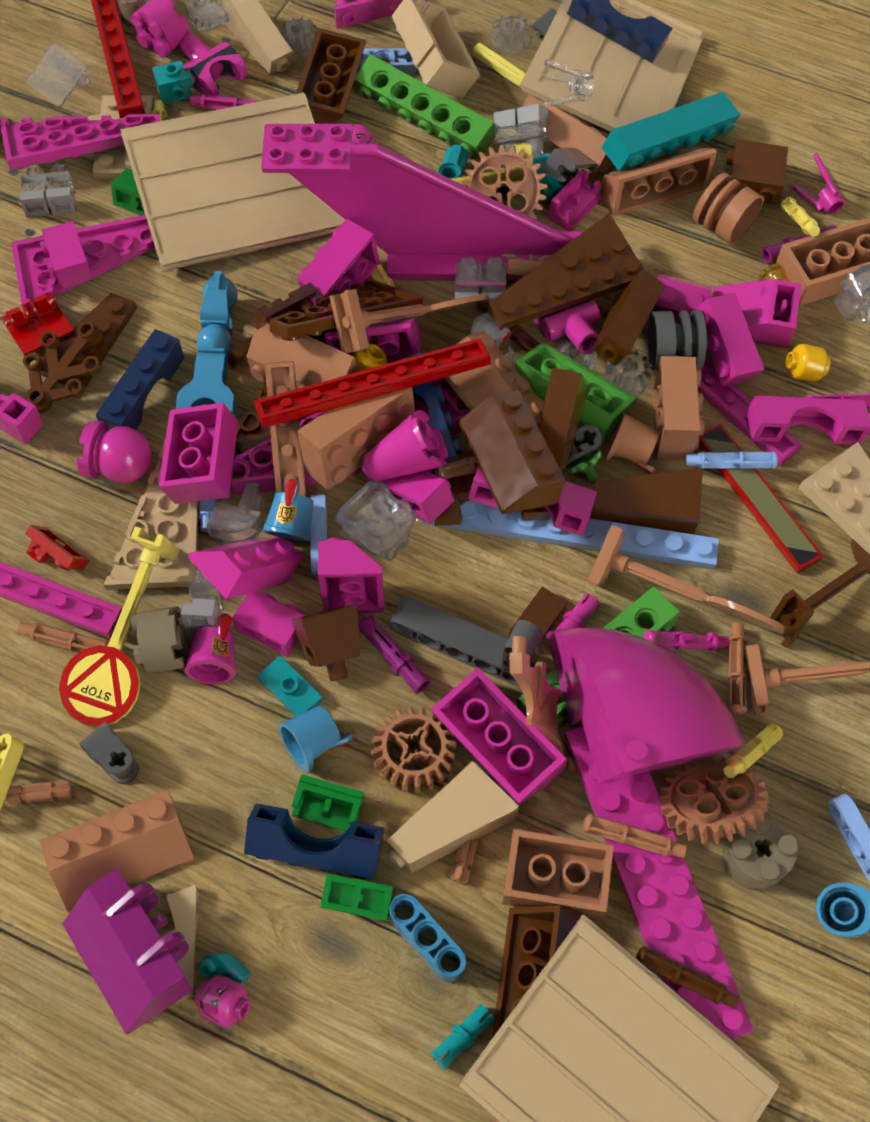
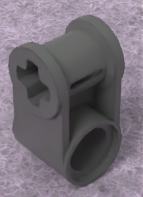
[79,722,139,784]

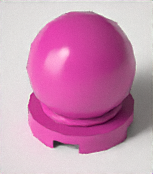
[77,421,153,484]

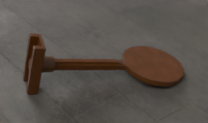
[770,539,870,648]

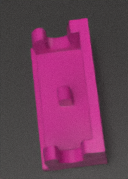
[549,168,601,231]

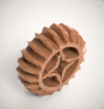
[371,706,457,793]

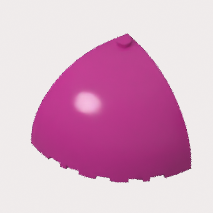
[546,628,745,784]

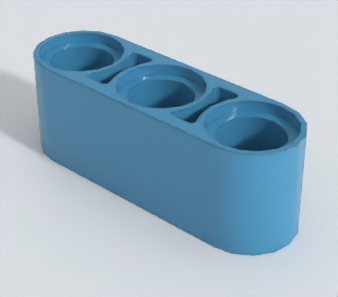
[389,894,466,983]

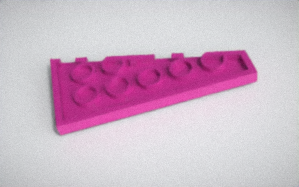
[0,114,161,170]

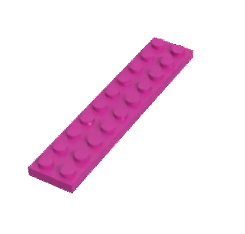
[564,726,754,1040]

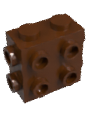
[725,139,788,204]

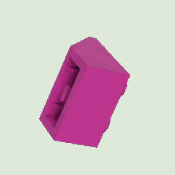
[644,273,712,332]

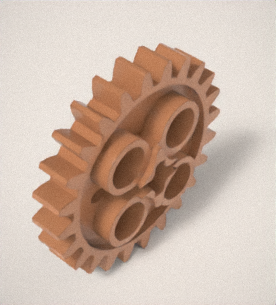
[462,145,547,219]
[659,757,769,844]

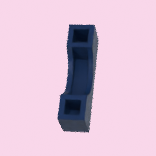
[567,0,673,63]
[96,329,184,430]
[398,352,464,475]
[244,803,385,879]

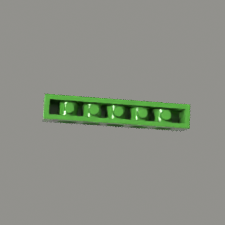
[355,54,497,159]
[516,586,680,734]

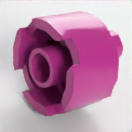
[130,0,190,58]

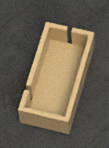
[392,0,481,98]

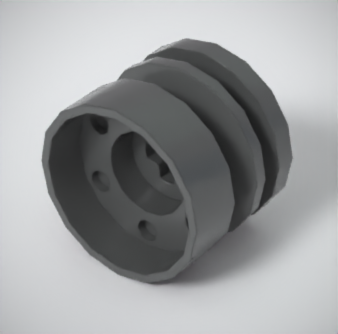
[648,310,707,371]

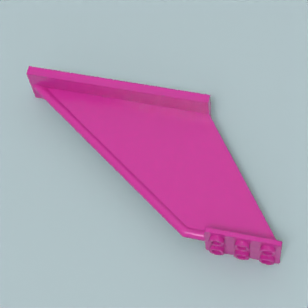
[261,124,584,281]

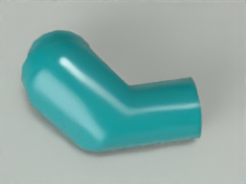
[198,952,252,984]

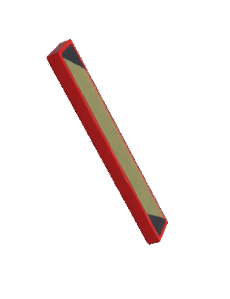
[699,423,823,574]

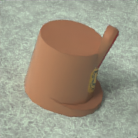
[605,414,659,474]

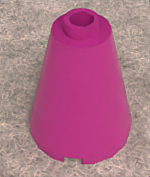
[362,410,448,482]

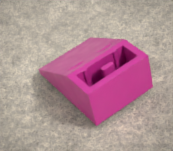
[712,279,802,348]

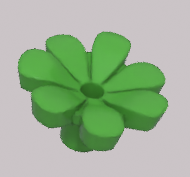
[567,450,602,482]

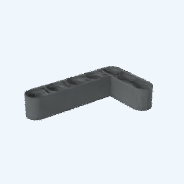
[388,597,543,686]

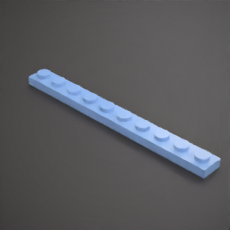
[422,500,719,570]

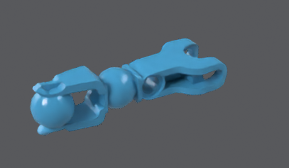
[176,271,238,418]

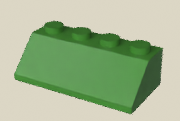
[514,342,637,444]

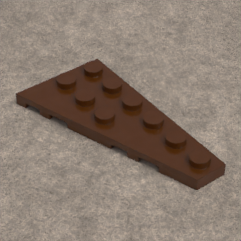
[488,213,645,331]

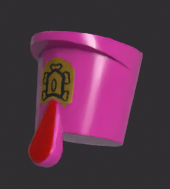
[184,613,236,684]

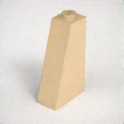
[222,0,292,75]
[387,761,519,873]

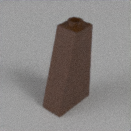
[593,269,665,367]
[539,367,589,476]
[590,469,703,534]

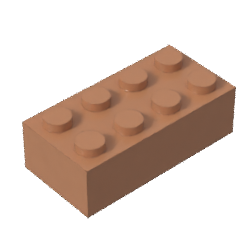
[775,218,870,306]
[297,387,415,490]

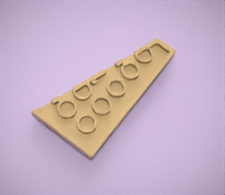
[103,441,199,590]

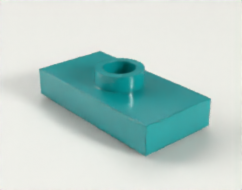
[257,656,323,717]

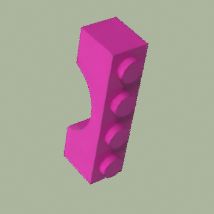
[0,393,44,445]
[746,395,870,445]
[468,466,597,536]

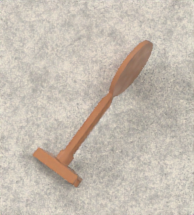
[329,289,489,353]
[588,525,786,634]
[744,644,870,715]

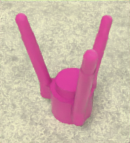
[793,153,845,214]

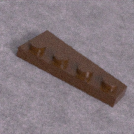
[40,293,137,389]

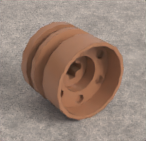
[693,172,764,245]

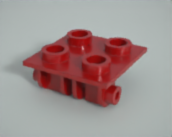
[1,293,75,356]

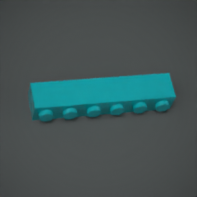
[601,92,741,171]

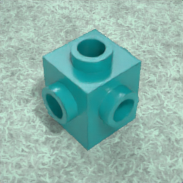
[152,61,194,104]

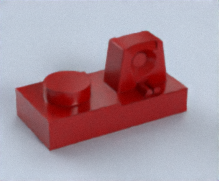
[25,525,89,571]

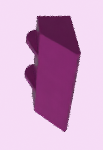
[62,868,193,1034]

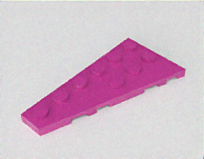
[11,215,155,310]

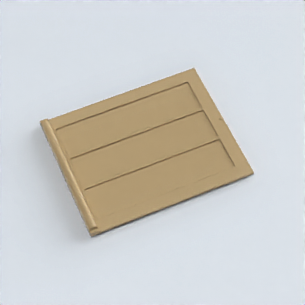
[520,0,705,132]
[120,93,345,273]
[458,915,780,1122]

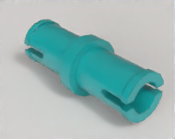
[430,1004,495,1071]

